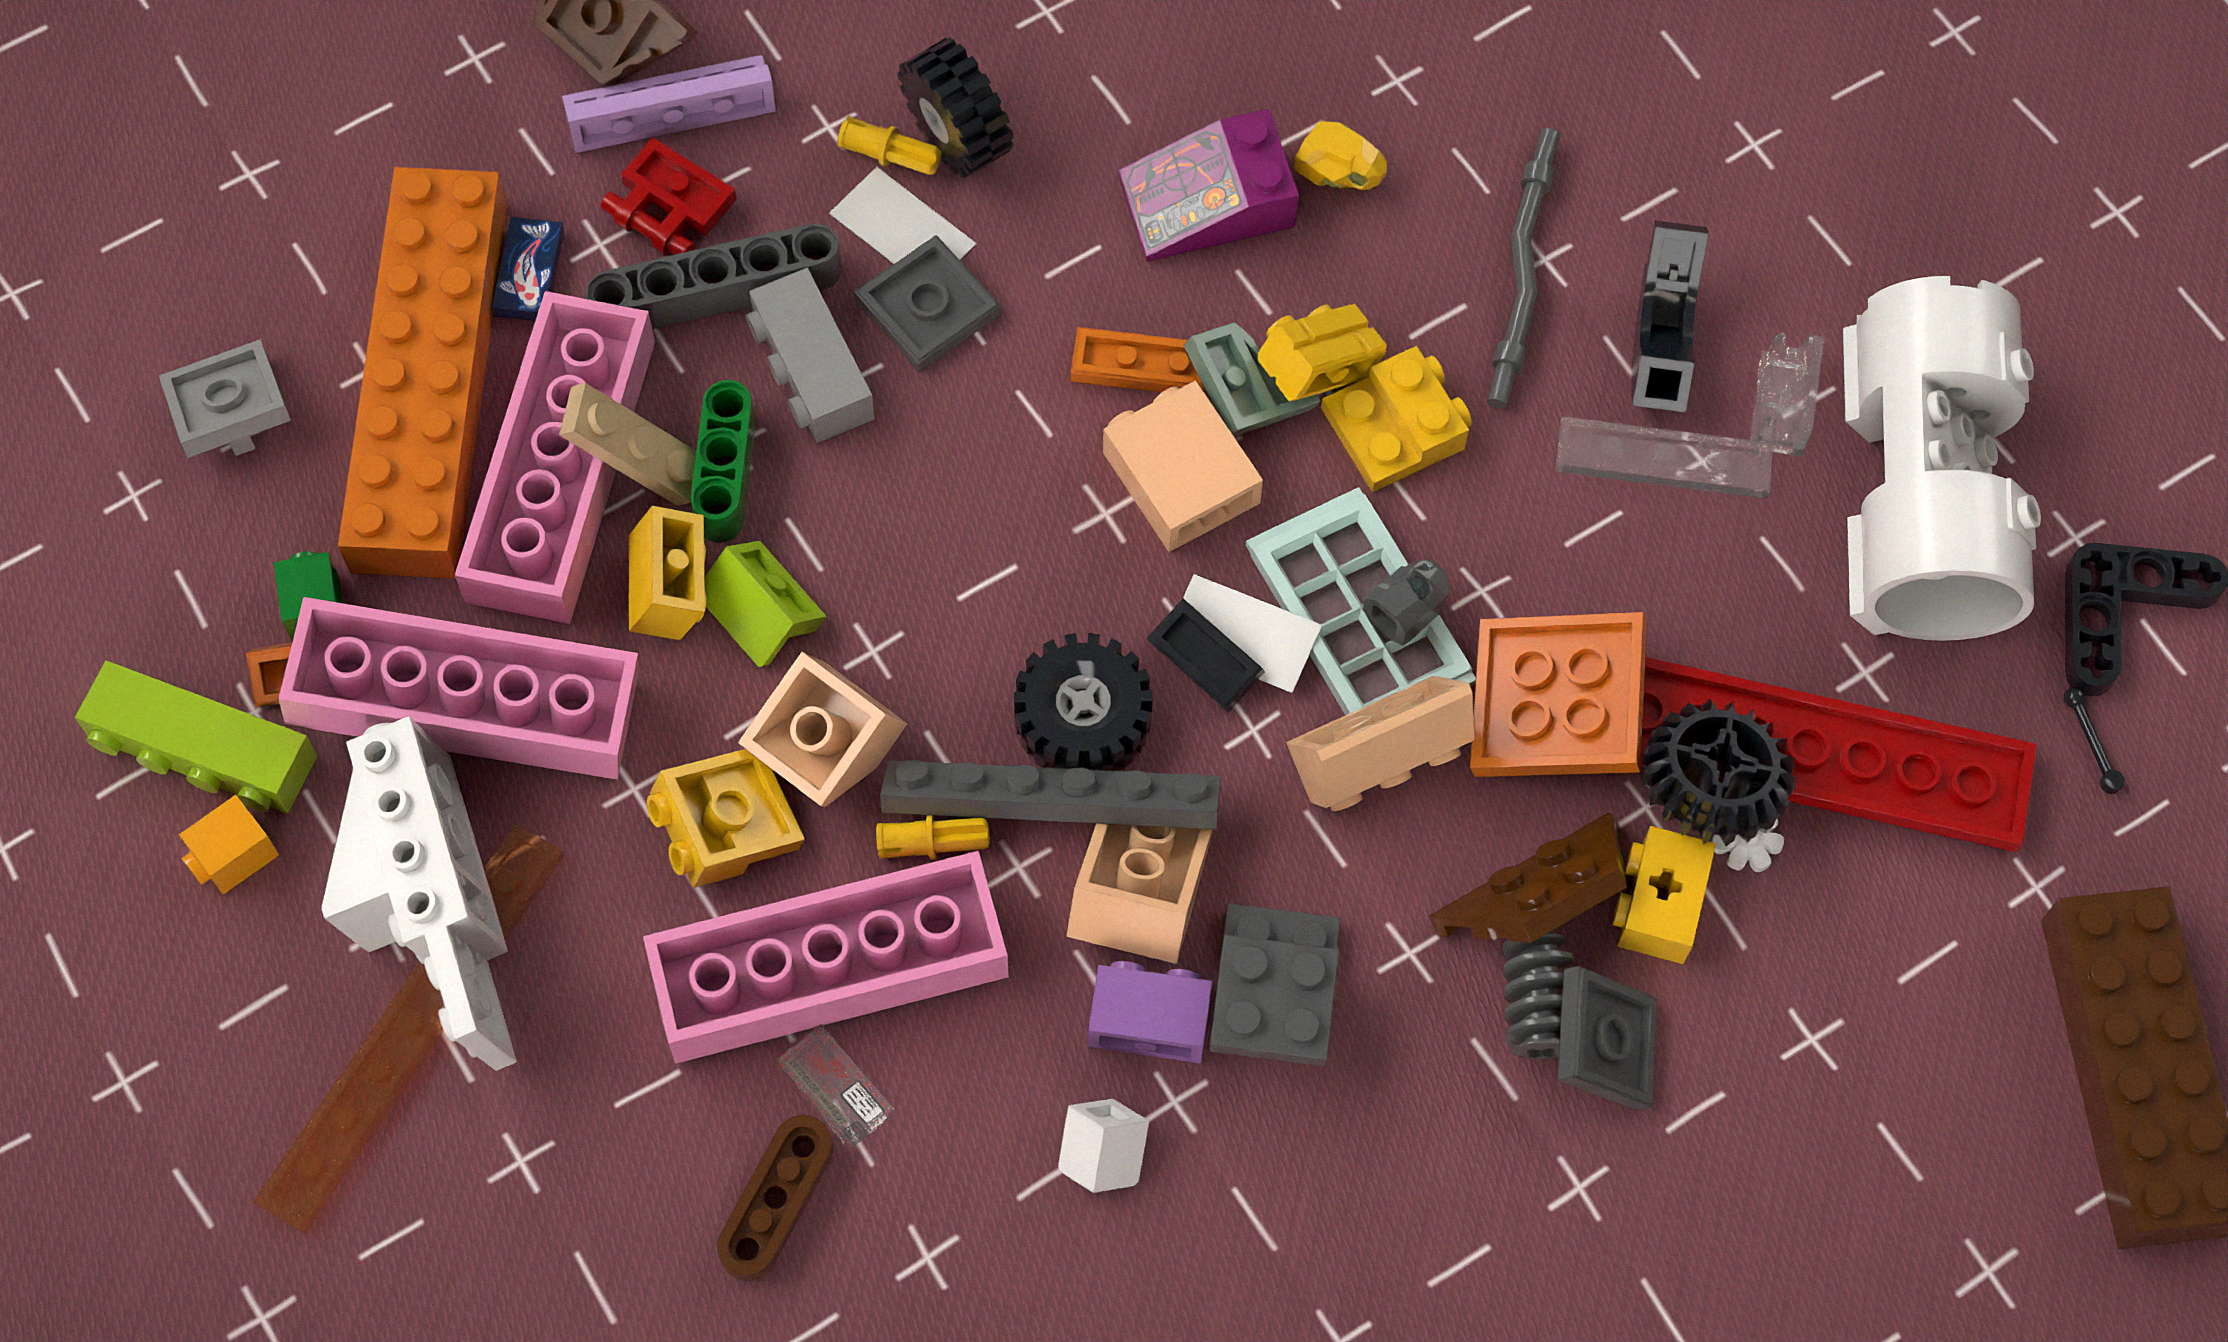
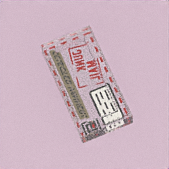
[776,1024,894,1150]

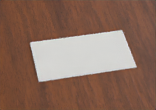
[829,167,977,264]
[1183,574,1322,693]

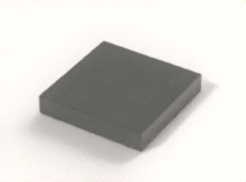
[854,235,1001,372]
[1558,966,1657,1110]

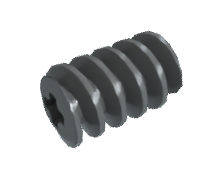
[1502,933,1575,1059]

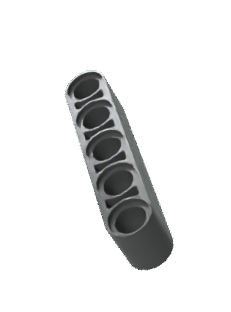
[585,223,842,329]

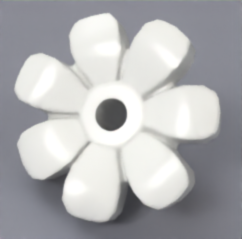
[1711,819,1784,872]

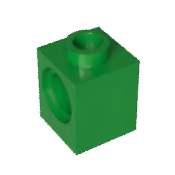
[273,551,343,642]

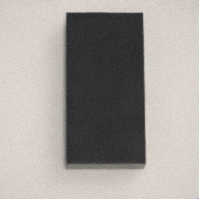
[1146,598,1265,713]

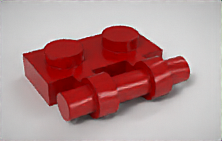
[600,137,737,255]

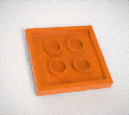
[1470,612,1647,777]

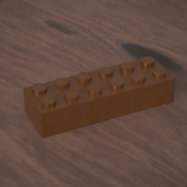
[2041,886,2228,1249]

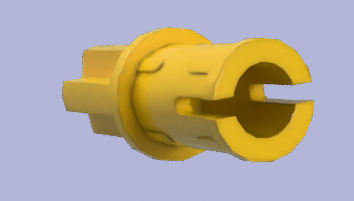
[838,116,941,175]
[876,815,990,860]

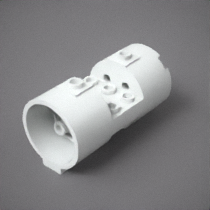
[1843,276,2041,641]

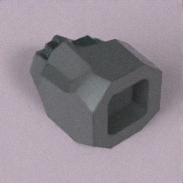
[1363,560,1449,646]

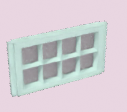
[1246,487,1476,715]

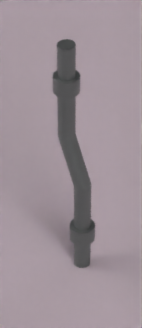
[1487,128,1560,409]

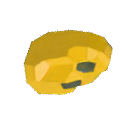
[1294,121,1387,190]

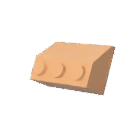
[1286,676,1475,811]

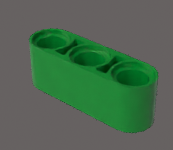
[691,380,755,543]

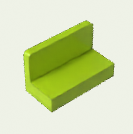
[704,541,827,667]

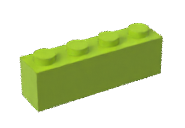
[74,660,317,814]

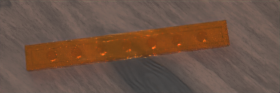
[253,823,564,1235]

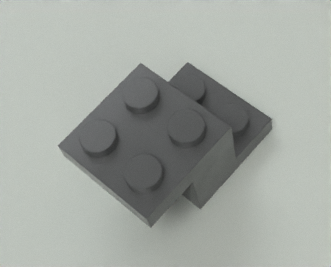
[1209,903,1340,1066]

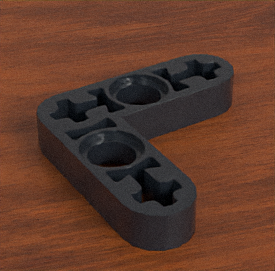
[2065,543,2228,696]

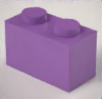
[1088,961,1212,1063]

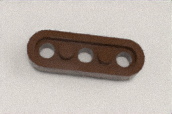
[717,1115,833,1281]

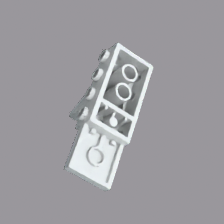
[322,716,517,1071]

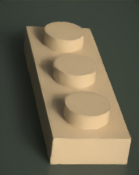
[559,383,696,506]

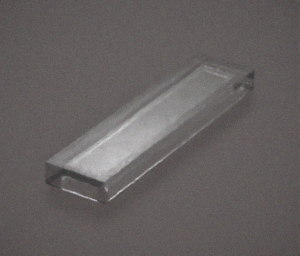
[1554,416,1773,499]

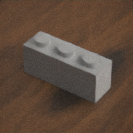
[746,268,875,443]

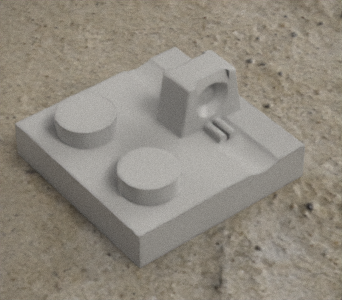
[159,339,291,458]

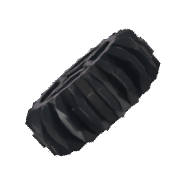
[1642,699,1795,847]

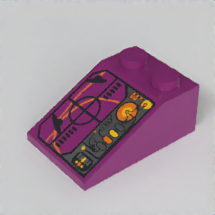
[1119,108,1299,262]

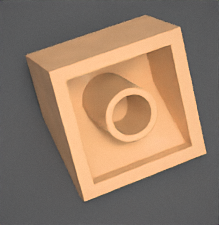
[738,652,908,807]

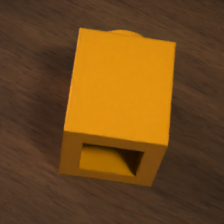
[179,795,279,895]

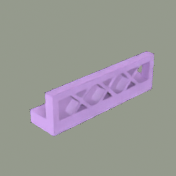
[562,55,776,153]

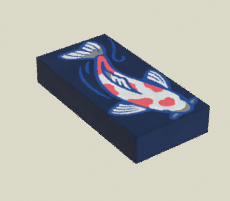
[492,217,565,321]

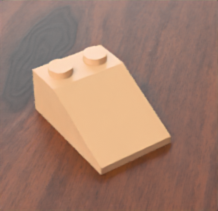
[1066,823,1213,964]

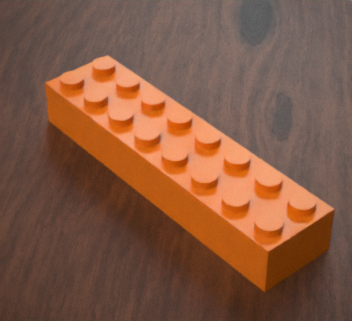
[338,167,508,579]

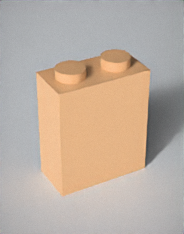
[1103,380,1263,552]

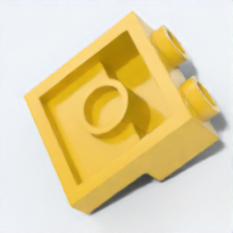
[1321,346,1472,492]
[647,749,805,888]

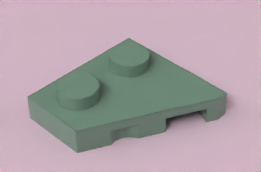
[1183,322,1320,437]

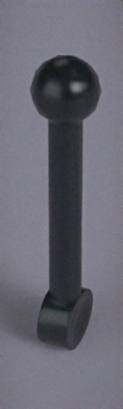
[2064,687,2125,794]

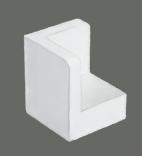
[1058,1099,1149,1193]

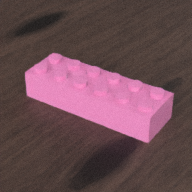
[454,291,655,624]
[279,597,638,780]
[643,851,1009,1064]

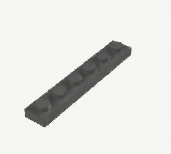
[880,760,1221,829]

